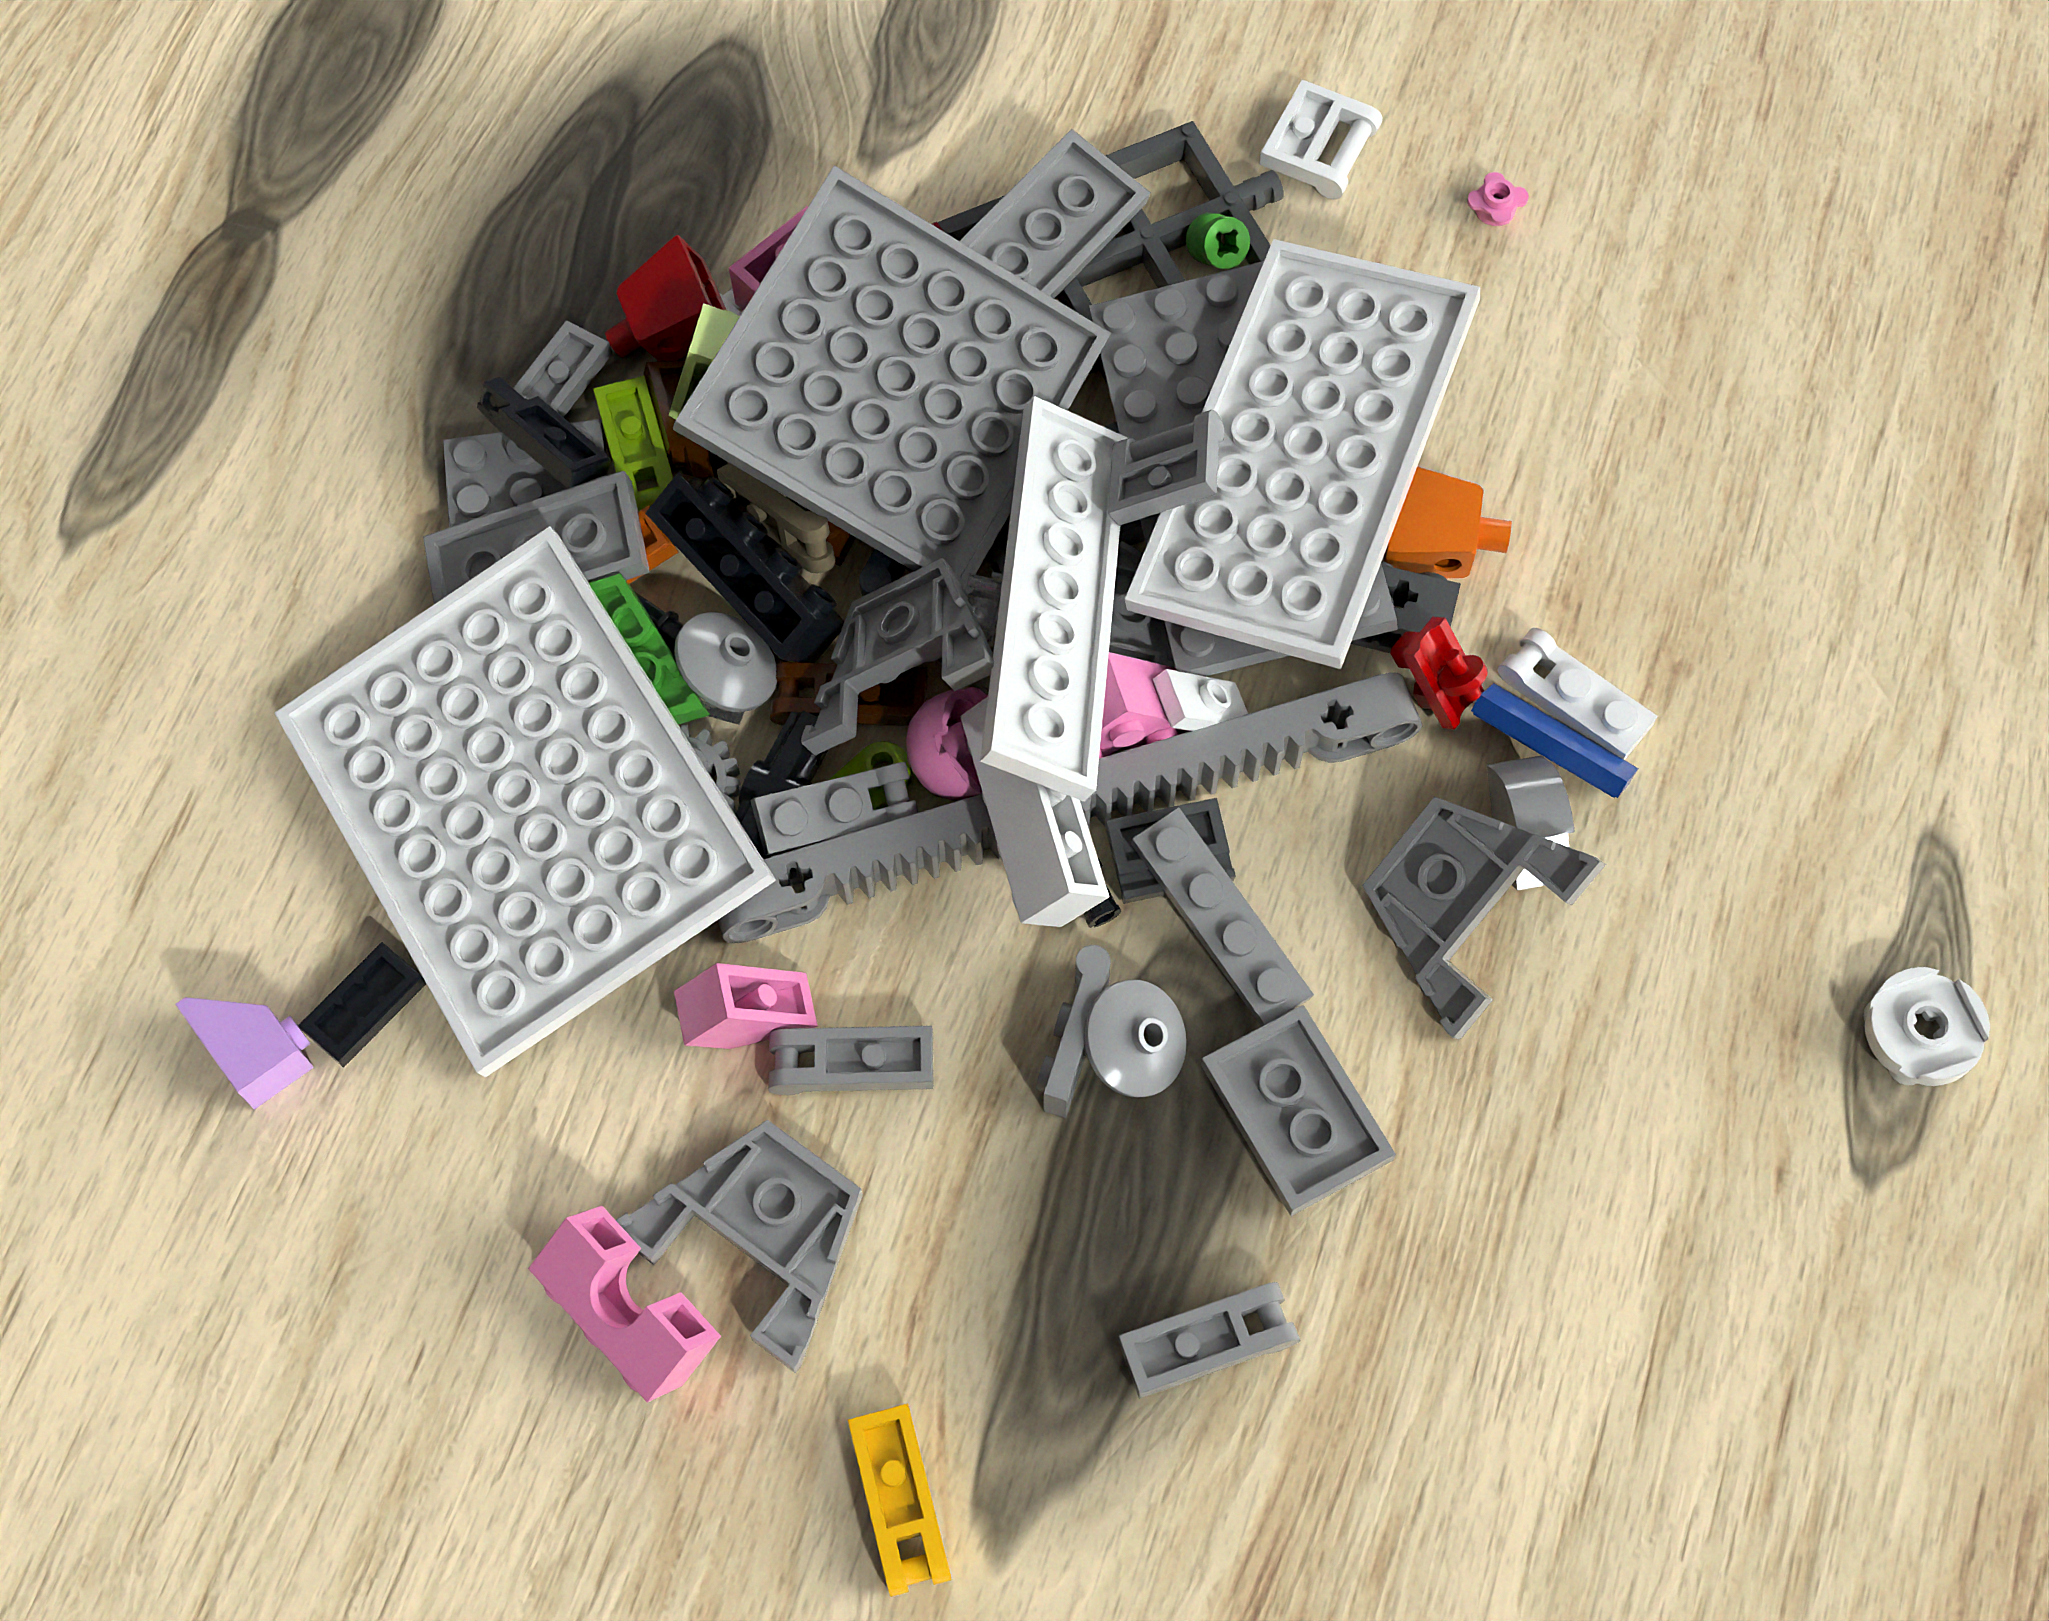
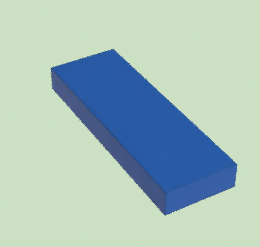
[1471,683,1639,798]

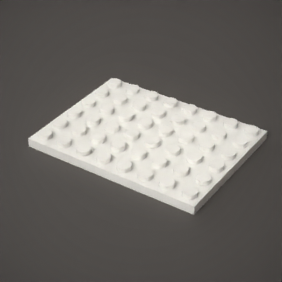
[275,526,776,1077]

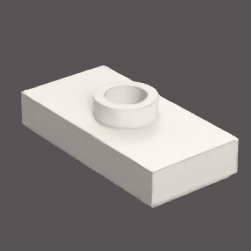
[1153,669,1248,731]

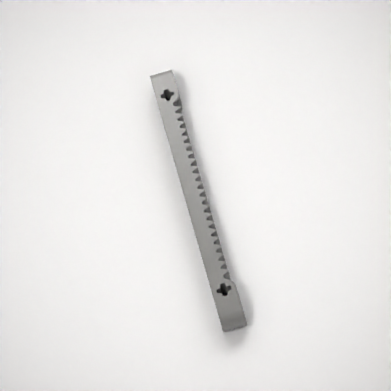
[717,672,1422,943]

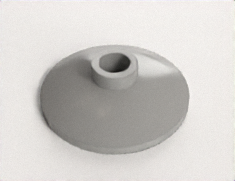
[674,612,777,712]
[1084,980,1186,1098]

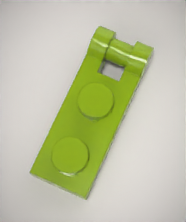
[593,376,673,512]

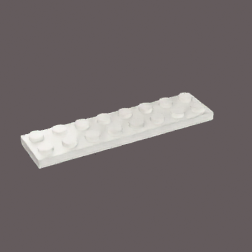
[980,396,1127,802]

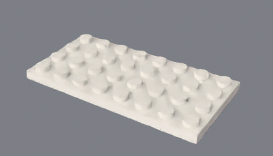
[1125,239,1480,669]

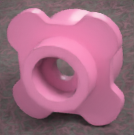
[1467,172,1529,226]

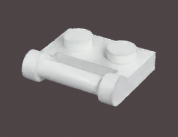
[1259,80,1383,199]

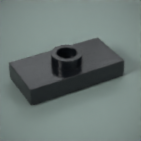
[298,942,426,1068]

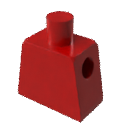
[605,235,726,361]

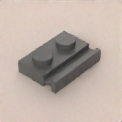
[1105,798,1236,904]

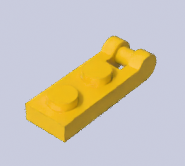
[848,1403,952,1597]

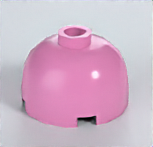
[906,687,988,801]

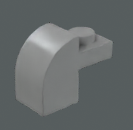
[1487,756,1575,890]

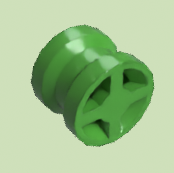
[1186,212,1250,269]

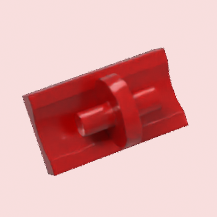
[1390,616,1488,730]

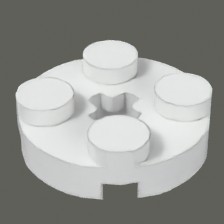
[1863,967,1990,1086]

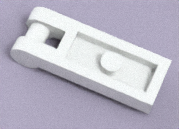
[1498,627,1658,760]

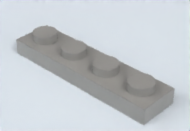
[1131,807,1314,1027]

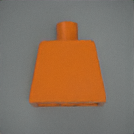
[1383,467,1512,578]

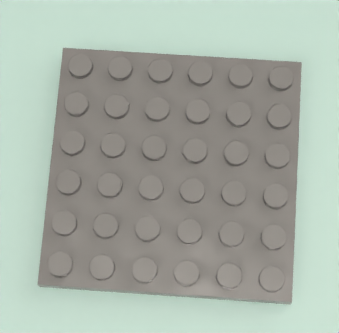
[673,166,1111,592]

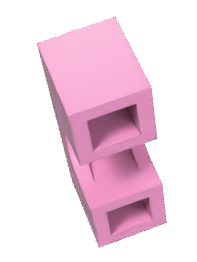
[528,1206,721,1402]

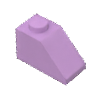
[175,997,314,1110]

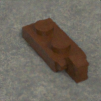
[643,360,719,480]

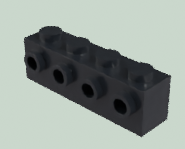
[645,472,845,663]

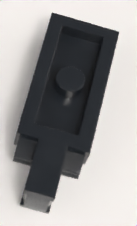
[477,377,611,489]

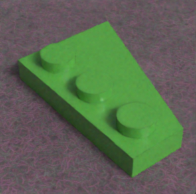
[589,573,711,725]

